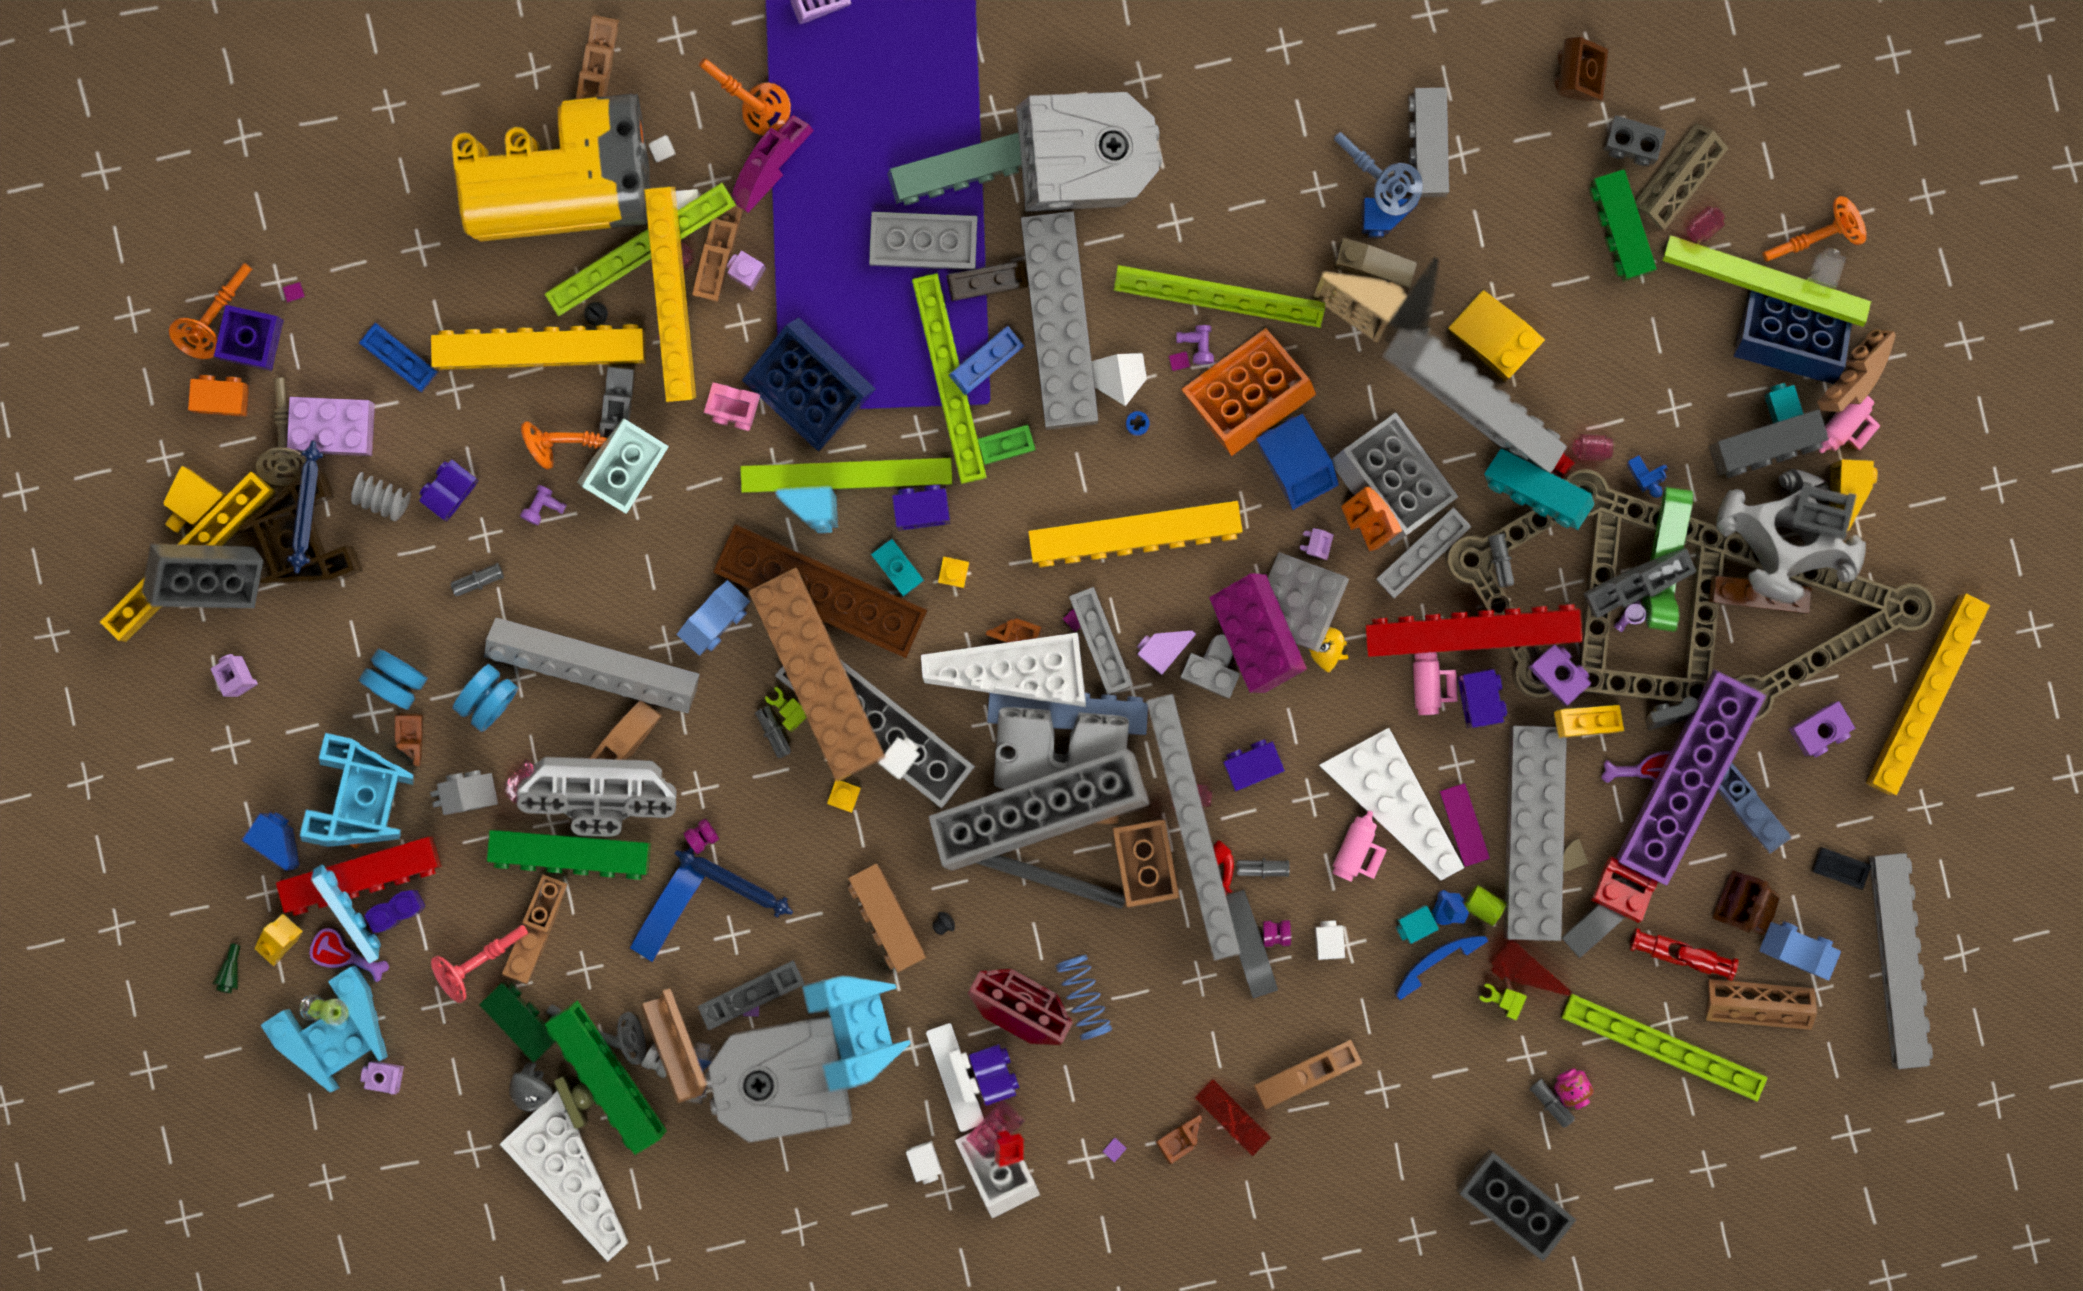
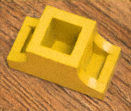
[254,914,302,966]

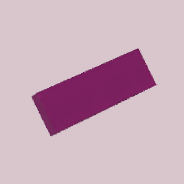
[1439,783,1490,867]

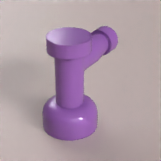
[1177,325,1214,365]
[520,485,567,526]
[1614,600,1646,632]

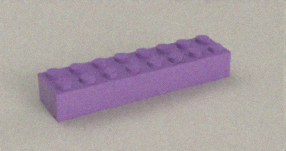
[1616,669,1766,885]

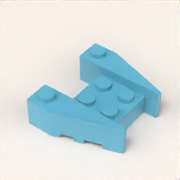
[300,733,414,847]
[261,966,388,1093]
[803,976,911,1091]

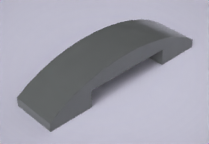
[1226,890,1278,999]
[697,960,805,1030]

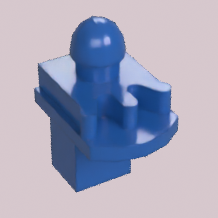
[1627,455,1668,498]
[1431,890,1469,925]

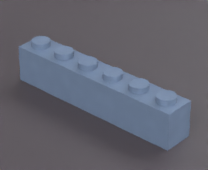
[987,693,1148,735]

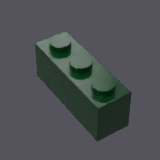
[479,981,556,1063]

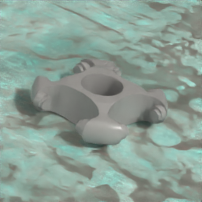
[1716,469,1866,604]

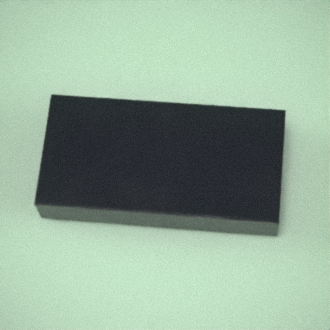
[1811,847,1872,890]

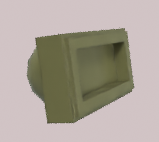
[554,1075,594,1129]

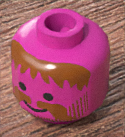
[1554,1068,1594,1110]

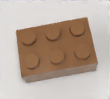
[1112,819,1179,907]

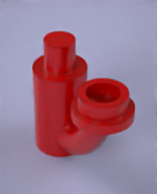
[1213,839,1234,896]

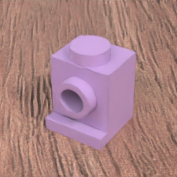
[211,654,258,697]
[361,1061,404,1095]

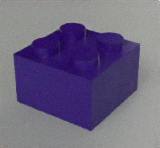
[214,305,284,371]
[892,485,951,531]
[1457,670,1507,729]

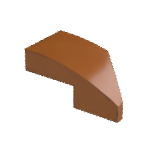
[986,618,1042,643]
[395,713,423,766]
[1155,1115,1202,1164]

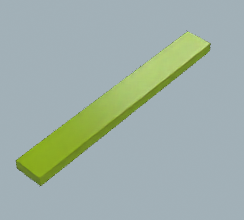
[544,183,736,316]
[1662,235,1871,327]
[1114,265,1326,328]
[912,273,987,484]
[741,458,953,493]
[1561,994,1768,1102]

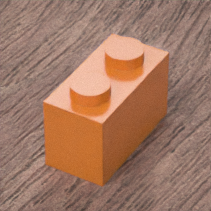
[188,375,249,417]

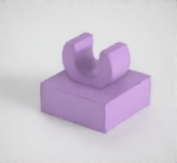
[1300,528,1334,560]

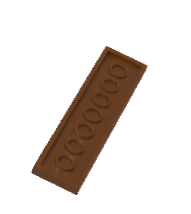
[713,524,928,658]

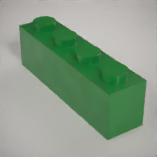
[1589,169,1657,282]

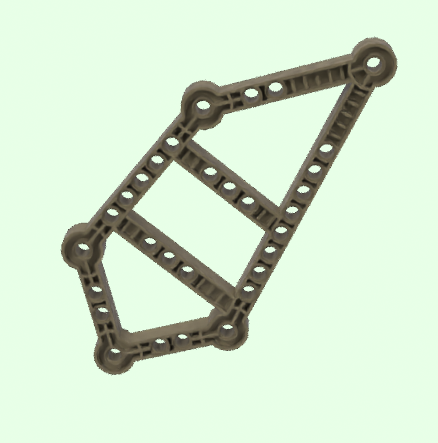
[1445,469,1935,721]

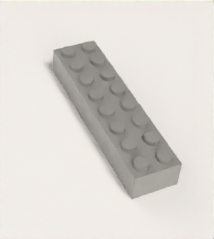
[1021,211,1098,430]
[1383,329,1567,473]
[775,660,975,808]
[1504,726,1566,941]
[929,749,1149,871]

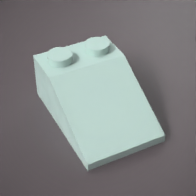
[577,418,669,514]

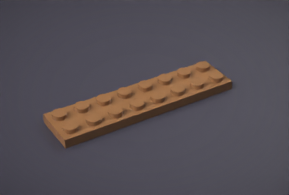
[749,568,886,781]

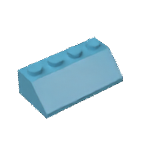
[776,487,838,533]

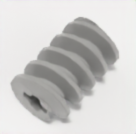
[351,472,411,521]

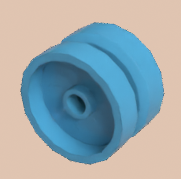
[358,648,428,710]
[452,664,519,732]

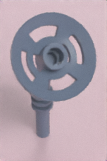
[1334,132,1423,215]

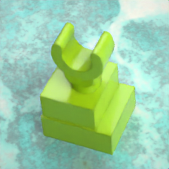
[765,687,807,732]
[1479,983,1527,1021]

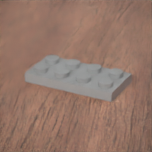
[869,212,977,270]

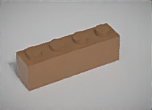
[847,863,927,973]

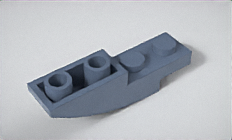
[1717,762,1791,854]

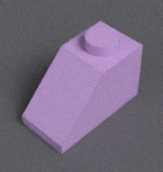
[1137,631,1196,675]

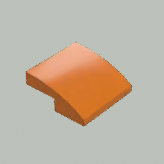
[1341,487,1402,552]

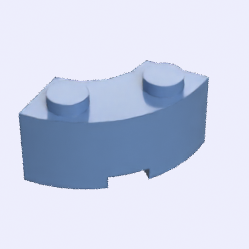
[676,580,751,656]
[1759,921,1841,981]

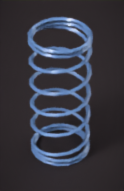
[1055,954,1112,1040]

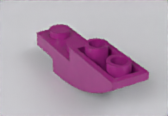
[731,115,814,213]

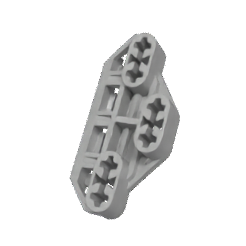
[517,757,677,837]

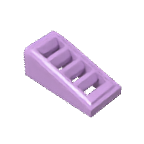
[791,0,851,24]

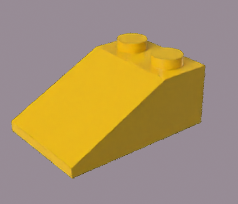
[1448,290,1545,382]
[1829,459,1877,540]

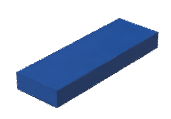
[359,323,438,393]
[949,326,1024,395]

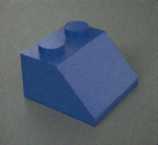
[242,812,300,870]

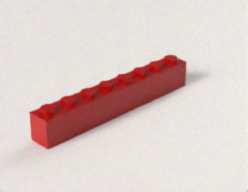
[1366,604,1583,657]

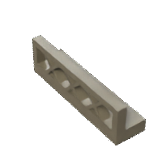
[1635,123,1728,230]

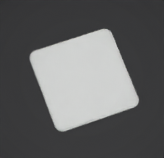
[649,136,675,162]

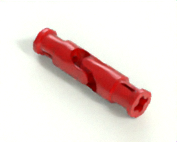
[1629,928,1738,981]

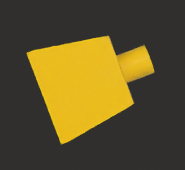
[163,466,227,533]

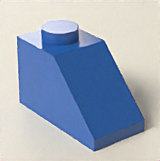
[1362,198,1417,238]

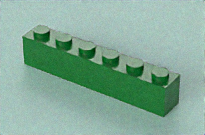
[487,830,651,880]
[544,1000,667,1155]

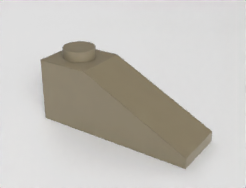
[1334,238,1417,288]

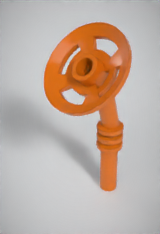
[699,58,791,135]
[1762,196,1866,262]
[169,263,252,359]
[521,421,607,470]

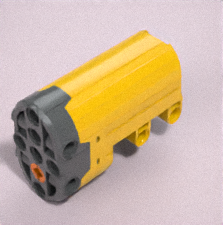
[452,93,650,242]

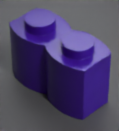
[419,459,479,522]
[365,890,426,932]
[969,1044,1020,1106]

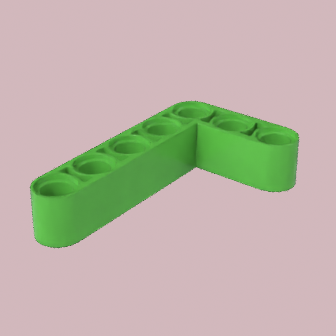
[1642,487,1693,632]

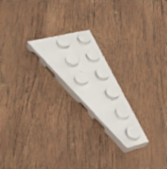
[921,633,1086,707]
[1319,728,1464,880]
[500,1091,628,1262]

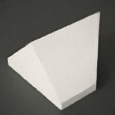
[1091,353,1147,406]

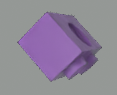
[1528,644,1591,706]
[1789,701,1855,758]

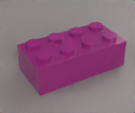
[1209,573,1307,693]

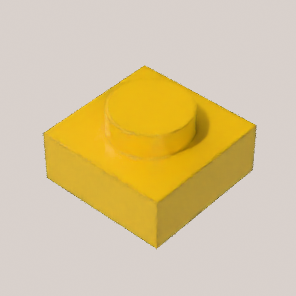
[938,557,969,588]
[827,780,861,813]

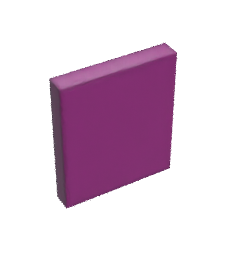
[282,282,305,303]
[1169,351,1190,371]
[1063,608,1081,632]

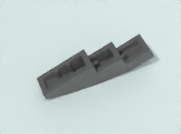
[598,365,635,450]
[1583,548,1696,618]
[1561,870,1644,958]

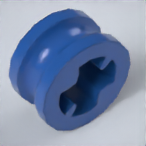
[1126,411,1149,436]

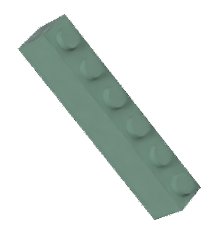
[887,133,1021,206]

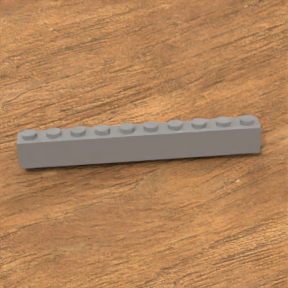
[1147,694,1240,960]

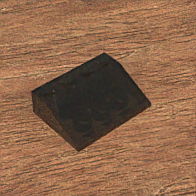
[1385,257,1439,344]

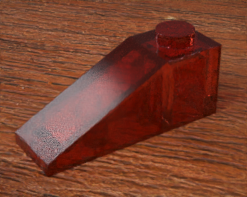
[1489,939,1572,996]
[1195,1079,1271,1157]

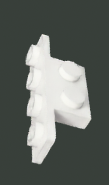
[926,1023,985,1132]

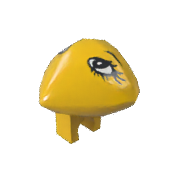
[1307,627,1348,672]

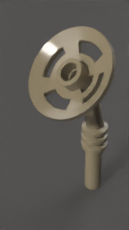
[256,378,306,486]

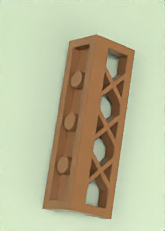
[1705,979,1817,1030]
[641,989,707,1103]

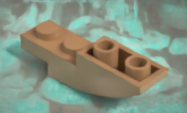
[1817,329,1896,412]
[589,700,662,780]
[502,875,567,985]
[1253,1040,1362,1110]

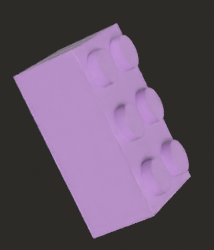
[287,397,375,456]

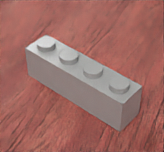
[1408,88,1449,197]

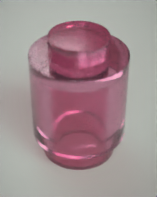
[1685,206,1725,244]
[1573,434,1613,461]

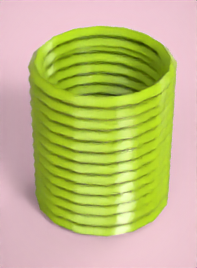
[1464,885,1507,926]

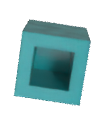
[1764,383,1804,424]
[1395,905,1439,944]

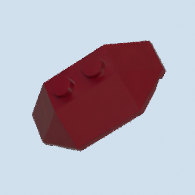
[967,969,1073,1045]

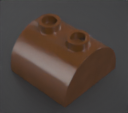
[1555,37,1609,101]

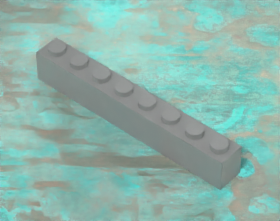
[484,618,699,713]
[1869,853,1933,1069]

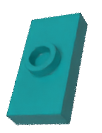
[871,539,924,597]

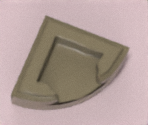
[1563,838,1588,873]

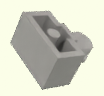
[1180,635,1240,699]
[430,770,498,815]

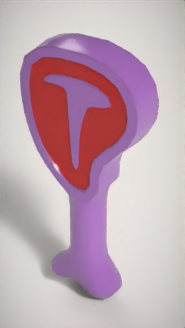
[1601,751,1671,783]
[309,927,389,982]

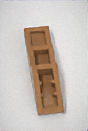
[576,15,620,99]
[692,194,743,301]

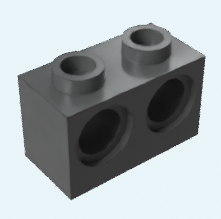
[1603,115,1666,166]

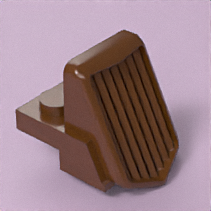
[1712,870,1780,935]

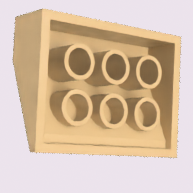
[1313,272,1406,343]

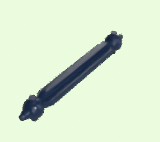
[287,441,323,573]
[674,847,793,917]

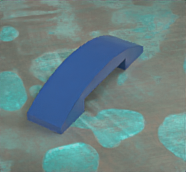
[630,865,705,962]
[1395,936,1488,1000]

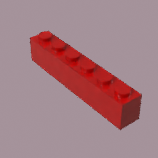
[275,836,442,916]

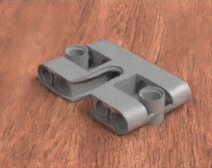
[994,707,1129,789]

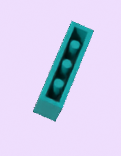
[1484,448,1595,530]

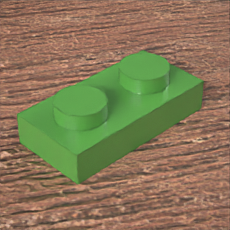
[978,425,1036,465]

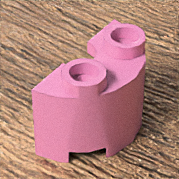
[704,382,760,431]

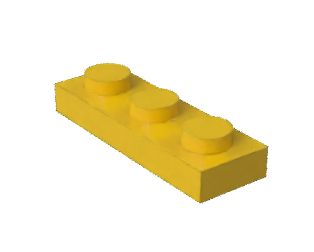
[1554,705,1624,738]

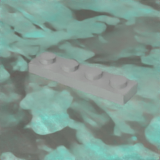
[1376,507,1471,599]
[1069,587,1132,695]

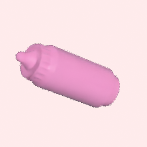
[1819,396,1880,453]
[1413,652,1458,715]
[1332,811,1387,882]

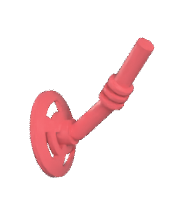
[431,925,528,1003]

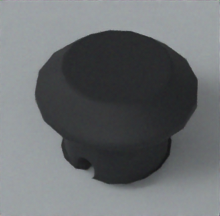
[584,302,608,326]
[932,912,955,935]

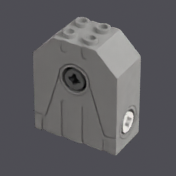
[1016,92,1162,211]
[705,1015,853,1142]

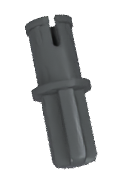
[1488,534,1514,588]
[451,563,504,596]
[754,706,791,758]
[1236,858,1290,879]
[1529,1078,1575,1128]

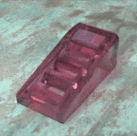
[966,1100,1025,1158]

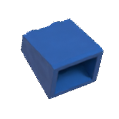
[1256,414,1339,510]

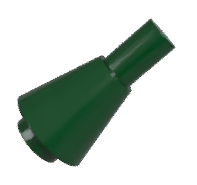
[212,943,241,994]

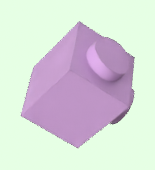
[727,250,766,291]

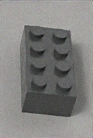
[1708,409,1829,479]
[142,544,263,608]
[1456,1149,1576,1261]

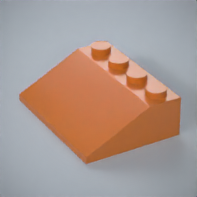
[1181,328,1317,456]

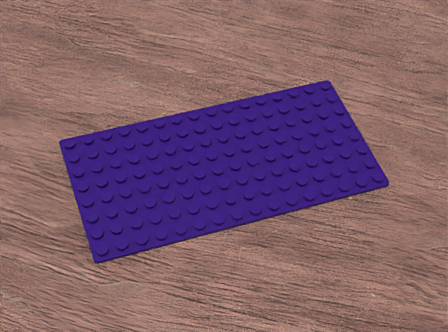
[766,0,990,409]

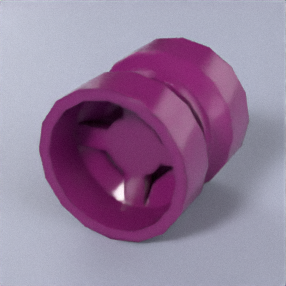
[683,818,720,854]
[1263,920,1291,947]

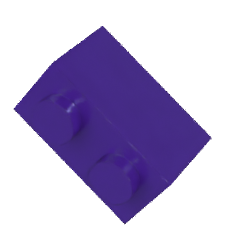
[1222,739,1285,791]

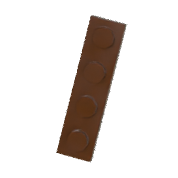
[1709,576,1812,614]

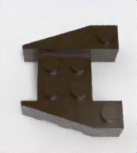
[239,472,363,585]

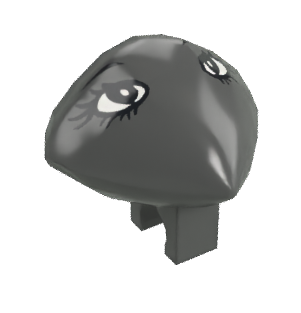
[509,1062,552,1112]

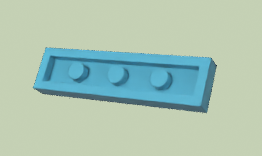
[312,864,381,963]

